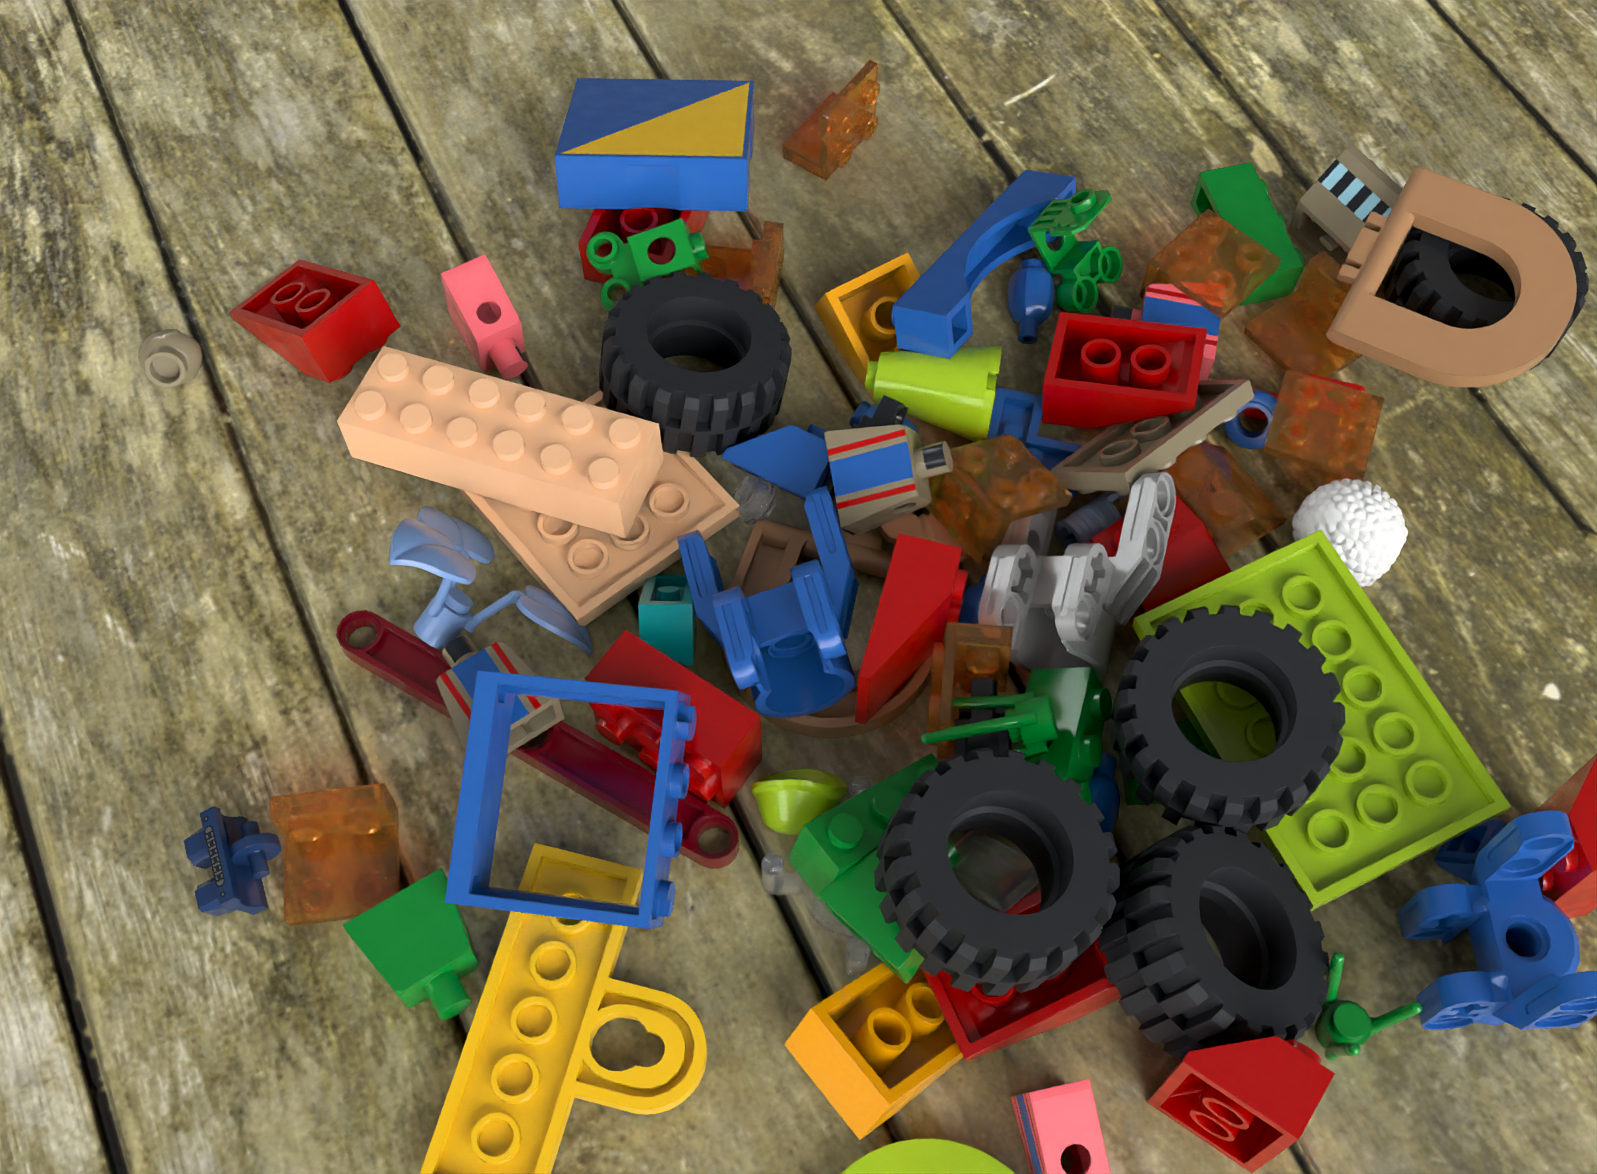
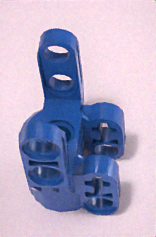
[677,486,859,718]
[1397,810,1597,1030]

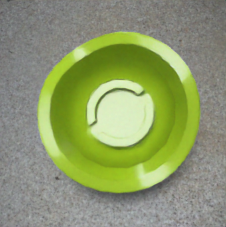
[751,768,848,835]

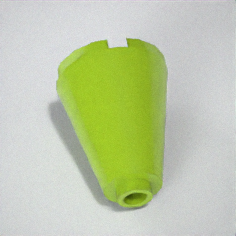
[864,344,1002,443]

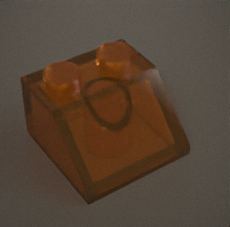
[1156,442,1287,558]

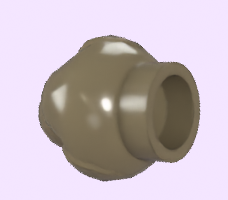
[138,329,202,388]

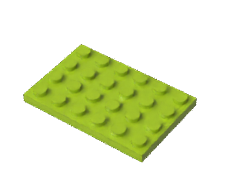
[1132,530,1511,911]

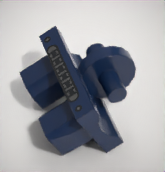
[184,806,281,916]

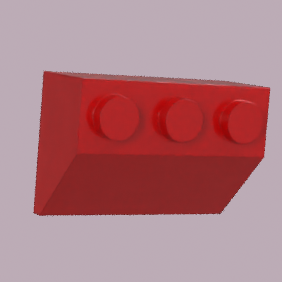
[1534,753,1597,918]
[1147,1036,1335,1173]

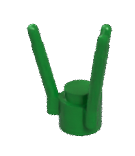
[921,691,1059,758]
[1315,952,1422,1061]

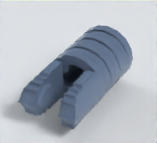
[1056,491,1129,550]

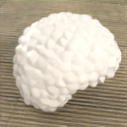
[1292,478,1408,587]

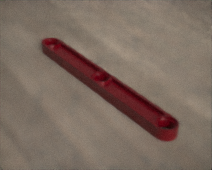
[336,610,739,869]

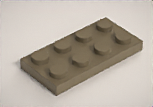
[1049,379,1254,495]

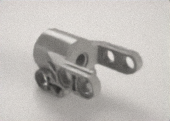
[978,472,1176,680]

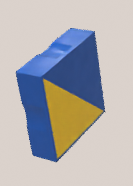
[555,78,754,211]

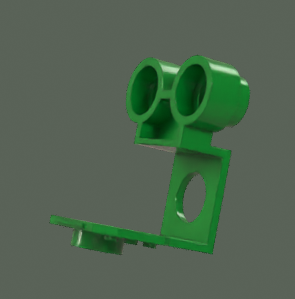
[1027,189,1123,313]
[586,218,709,312]

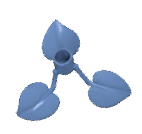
[389,506,593,658]

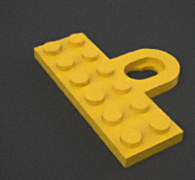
[420,843,707,1174]

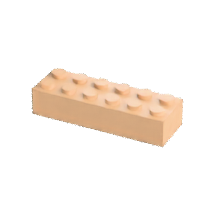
[337,346,664,538]

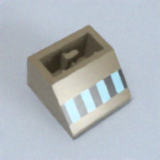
[1287,144,1403,290]

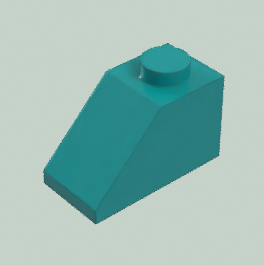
[638,574,697,666]

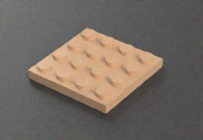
[460,390,741,626]

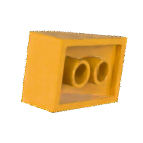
[814,252,920,415]
[784,962,963,1140]

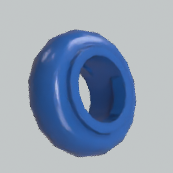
[1223,389,1285,450]

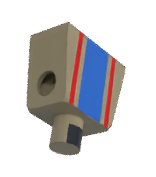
[824,424,953,534]
[436,635,565,754]

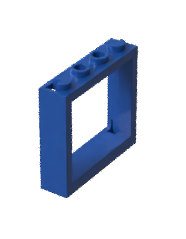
[445,670,697,929]

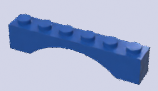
[891,170,1076,359]

